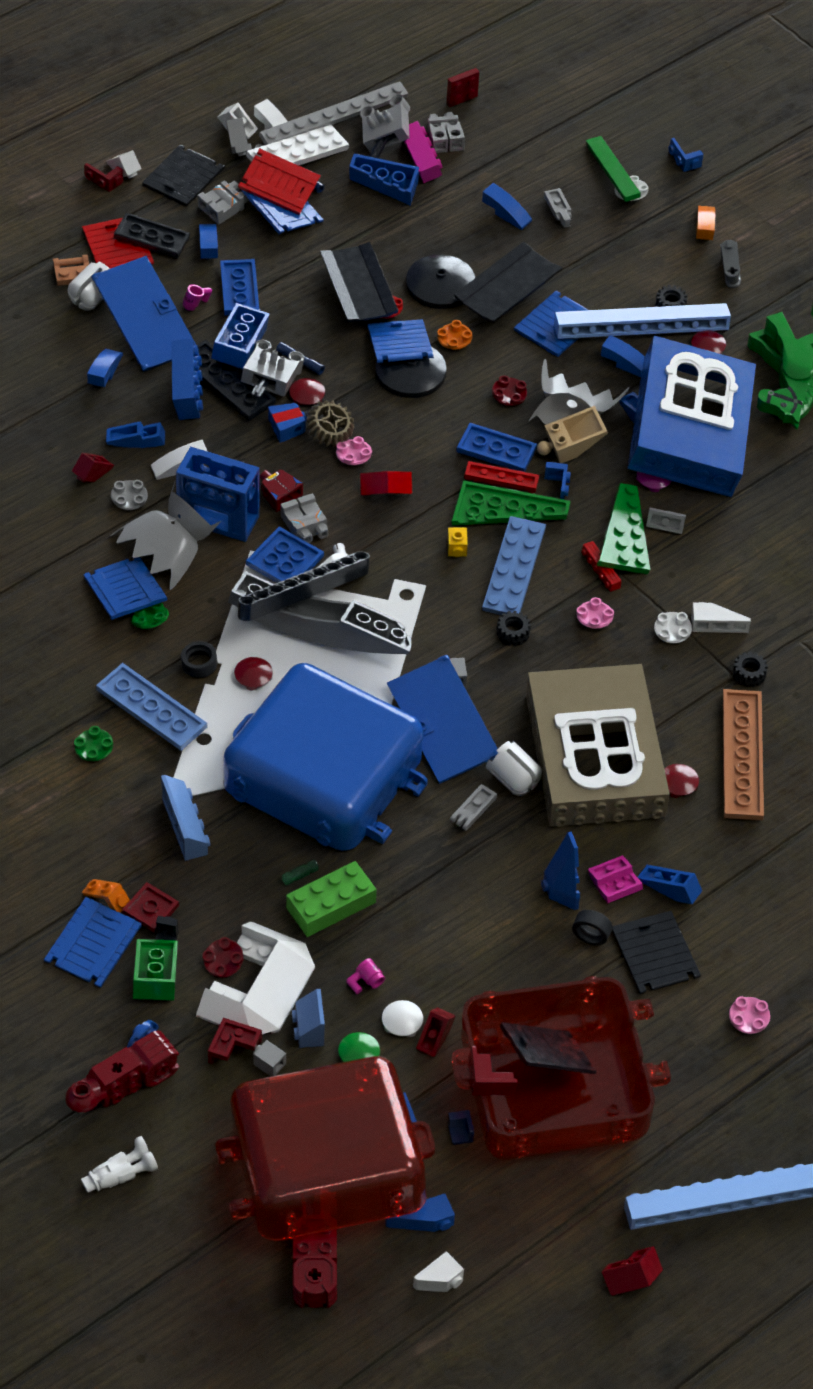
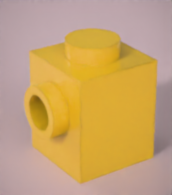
[447,528,468,557]

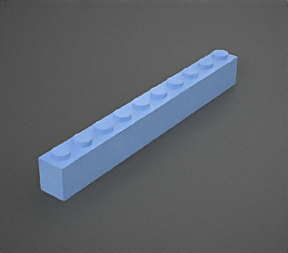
[554,303,731,339]
[624,1164,813,1230]

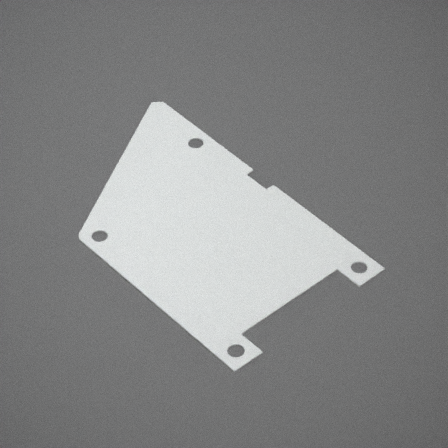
[173,550,426,796]

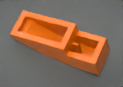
[696,206,715,240]

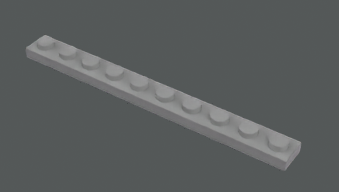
[259,81,408,145]

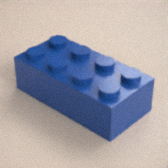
[211,303,269,369]
[171,338,203,420]

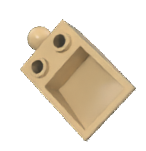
[537,406,608,463]

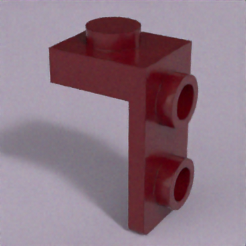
[84,163,123,192]

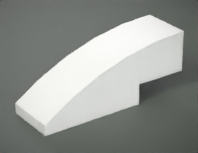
[254,99,288,130]
[151,440,208,480]

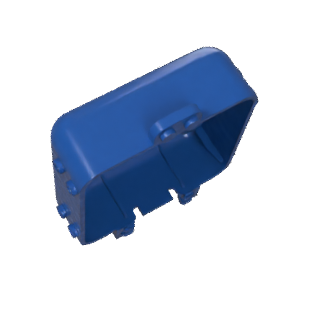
[223,663,428,850]

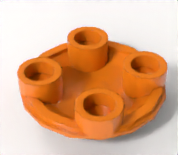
[437,320,472,350]

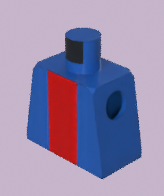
[268,403,310,443]

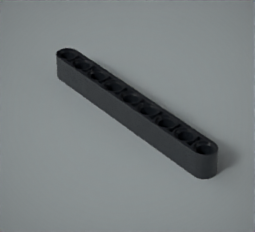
[238,551,370,621]

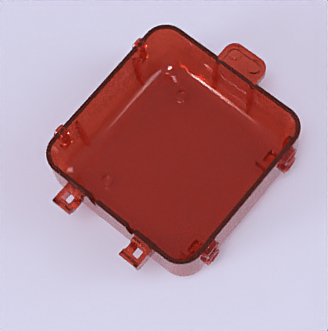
[451,976,671,1160]
[215,1056,435,1241]

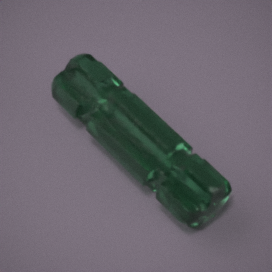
[282,860,319,885]

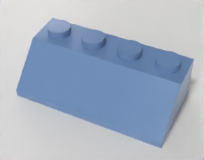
[161,775,210,861]

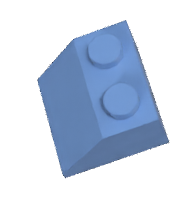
[292,989,325,1048]

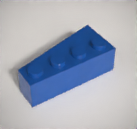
[349,154,419,206]

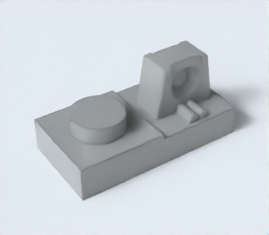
[646,508,686,534]

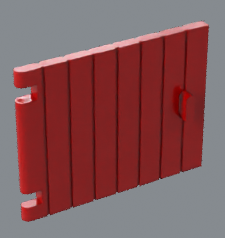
[238,148,321,215]
[82,218,154,269]

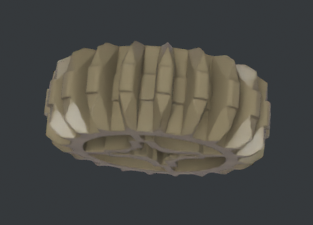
[306,400,354,447]

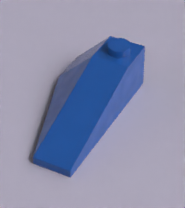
[541,832,580,910]

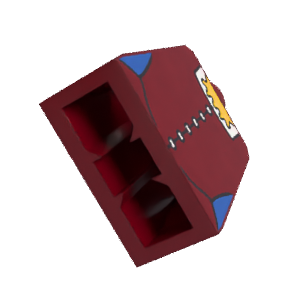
[260,470,303,512]

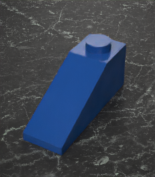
[637,865,702,904]
[385,1193,455,1232]

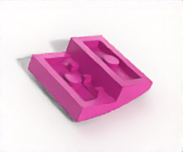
[588,855,643,903]

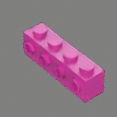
[404,121,443,183]

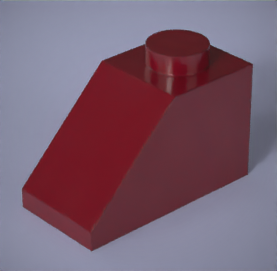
[72,452,114,483]
[416,1007,456,1057]

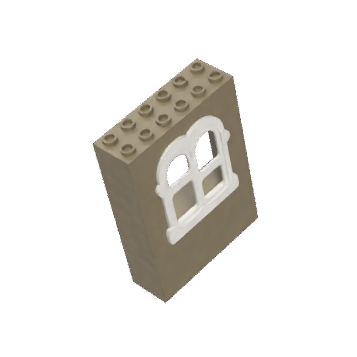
[526,664,670,827]

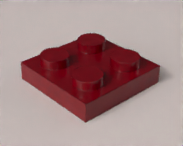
[446,68,479,107]
[122,882,179,933]

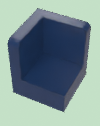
[447,1110,474,1145]

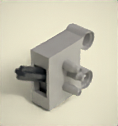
[360,94,410,158]

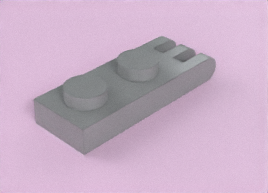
[450,784,497,831]

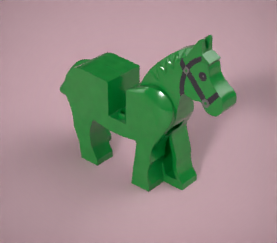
[747,304,813,429]

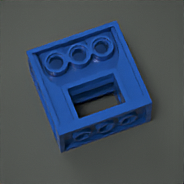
[176,446,260,542]

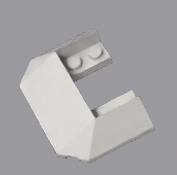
[196,921,315,1034]

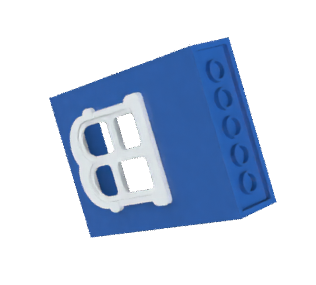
[627,336,756,497]

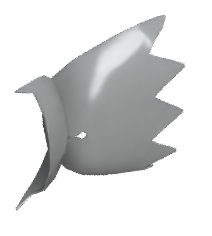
[529,359,629,425]
[110,480,221,590]

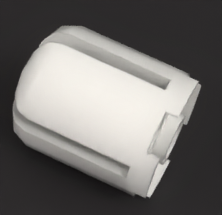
[67,262,110,310]
[486,741,542,796]

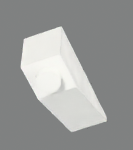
[691,602,751,633]

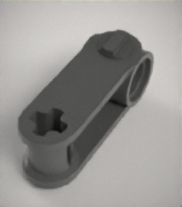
[720,240,741,288]

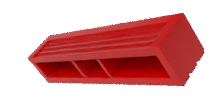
[582,541,621,592]

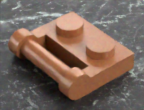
[53,255,89,286]

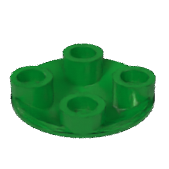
[132,602,169,629]
[74,726,113,761]
[338,1032,380,1069]

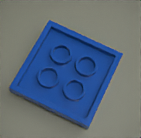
[246,526,324,583]

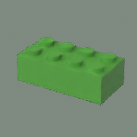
[286,861,377,937]

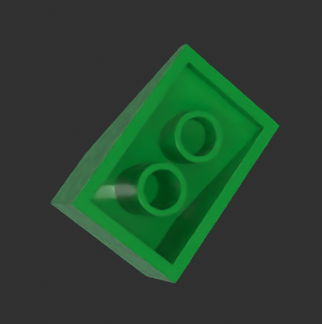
[133,939,178,1000]

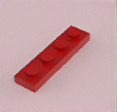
[464,461,539,493]

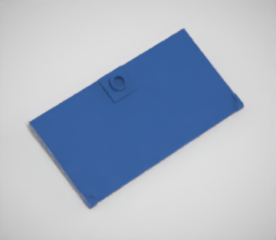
[91,256,196,372]
[387,655,498,784]

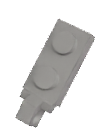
[544,188,572,228]

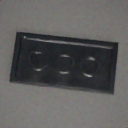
[114,213,190,259]

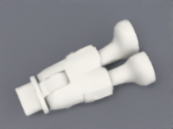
[81,1136,158,1193]

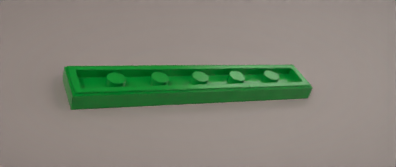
[586,136,641,202]

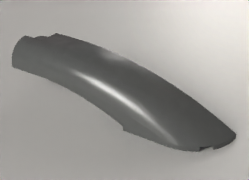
[228,571,411,654]

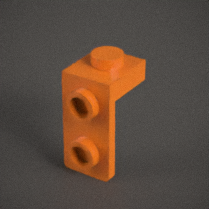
[82,879,130,913]

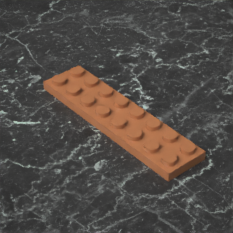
[723,689,764,820]

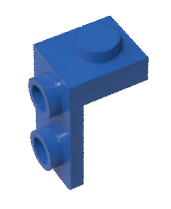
[668,138,703,172]
[544,462,571,500]

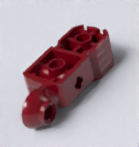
[65,1031,180,1112]
[293,1186,337,1308]

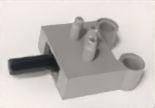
[241,340,304,400]

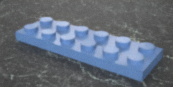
[482,516,546,615]
[96,663,208,751]

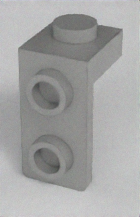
[226,118,252,156]

